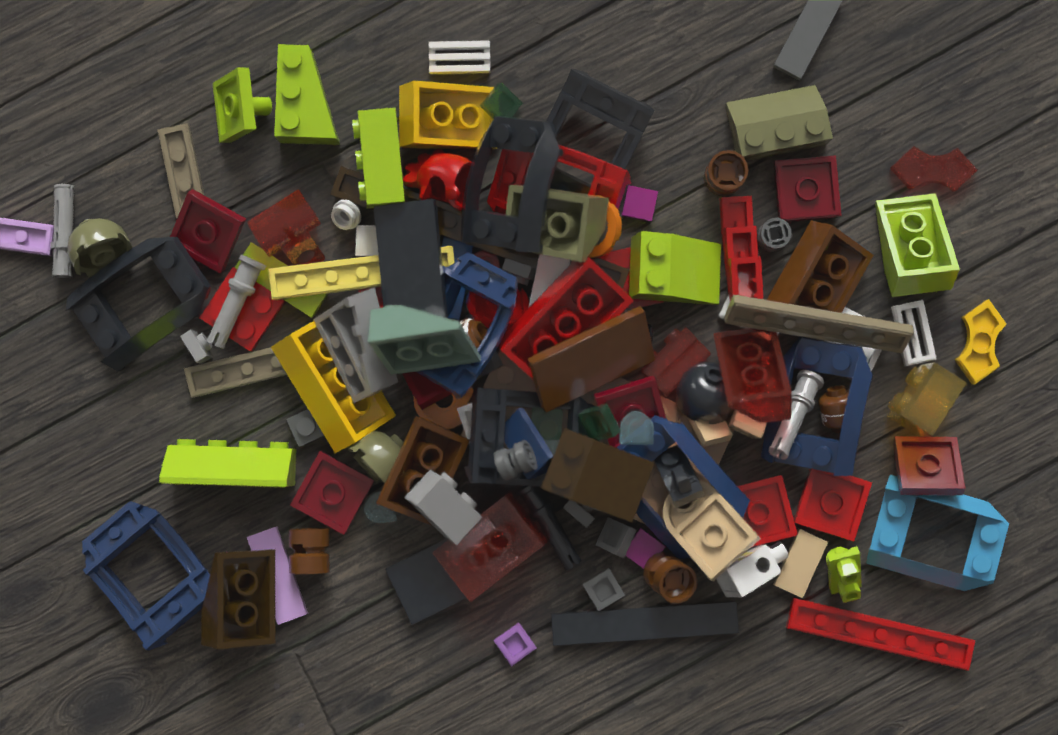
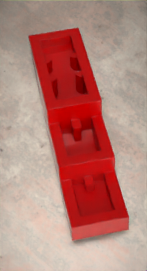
[719,196,763,302]

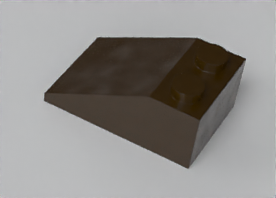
[541,428,655,522]
[201,549,275,649]

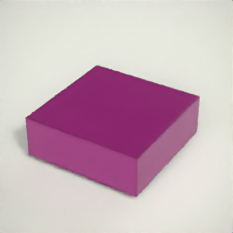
[622,185,658,222]
[625,528,666,569]

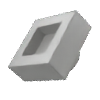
[180,330,213,364]

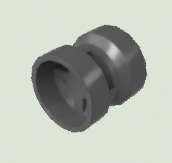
[757,218,791,252]
[494,440,537,481]

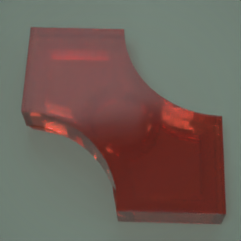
[890,146,978,192]

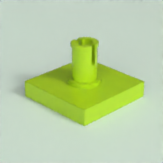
[213,67,272,143]

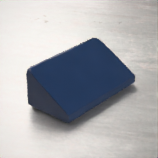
[504,407,553,480]

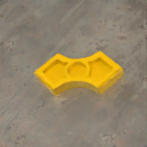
[955,299,1006,385]

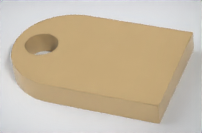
[663,481,760,581]

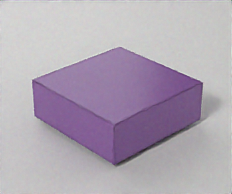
[494,622,537,666]

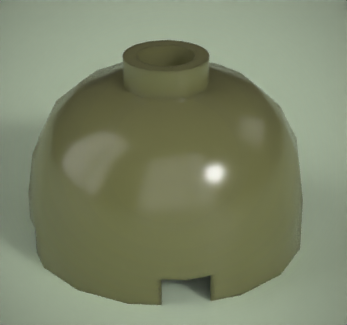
[67,218,133,277]
[348,431,404,483]

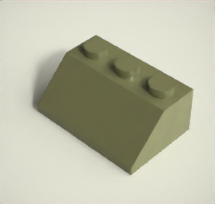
[725,85,833,161]
[506,185,609,262]

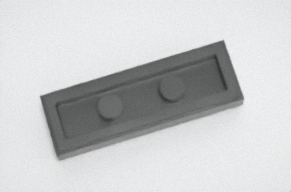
[773,0,843,81]

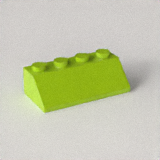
[159,439,297,487]

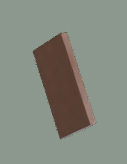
[528,306,655,413]

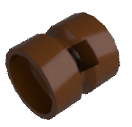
[704,150,749,197]
[289,528,330,574]
[643,552,697,603]

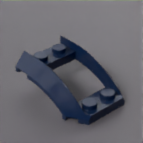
[415,252,518,399]
[761,336,873,476]
[616,415,750,559]
[82,501,210,651]

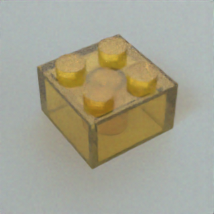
[887,362,966,437]

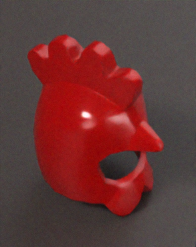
[403,149,472,211]

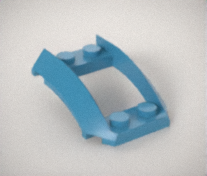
[866,474,1009,591]

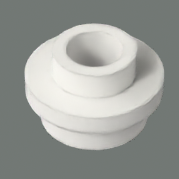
[331,200,361,230]

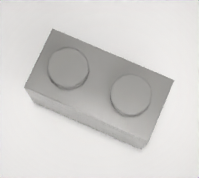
[405,470,482,545]

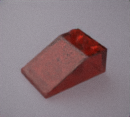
[432,492,548,602]

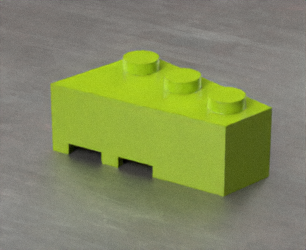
[274,44,340,145]
[352,108,405,208]

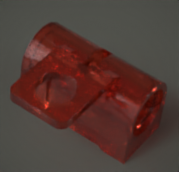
[247,189,325,265]

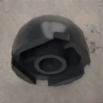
[675,362,739,424]

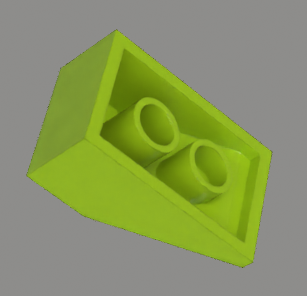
[875,194,960,297]
[629,231,721,305]

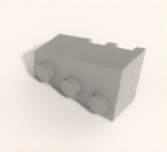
[313,287,398,403]

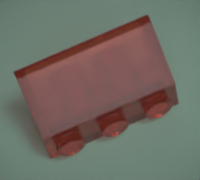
[713,328,792,423]

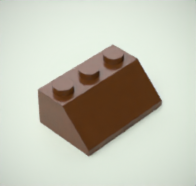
[767,220,874,313]
[376,416,470,525]

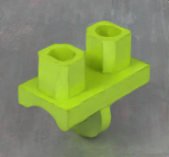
[826,546,862,602]

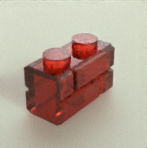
[640,327,711,397]

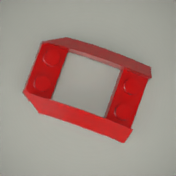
[487,145,631,258]

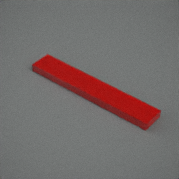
[786,597,975,671]

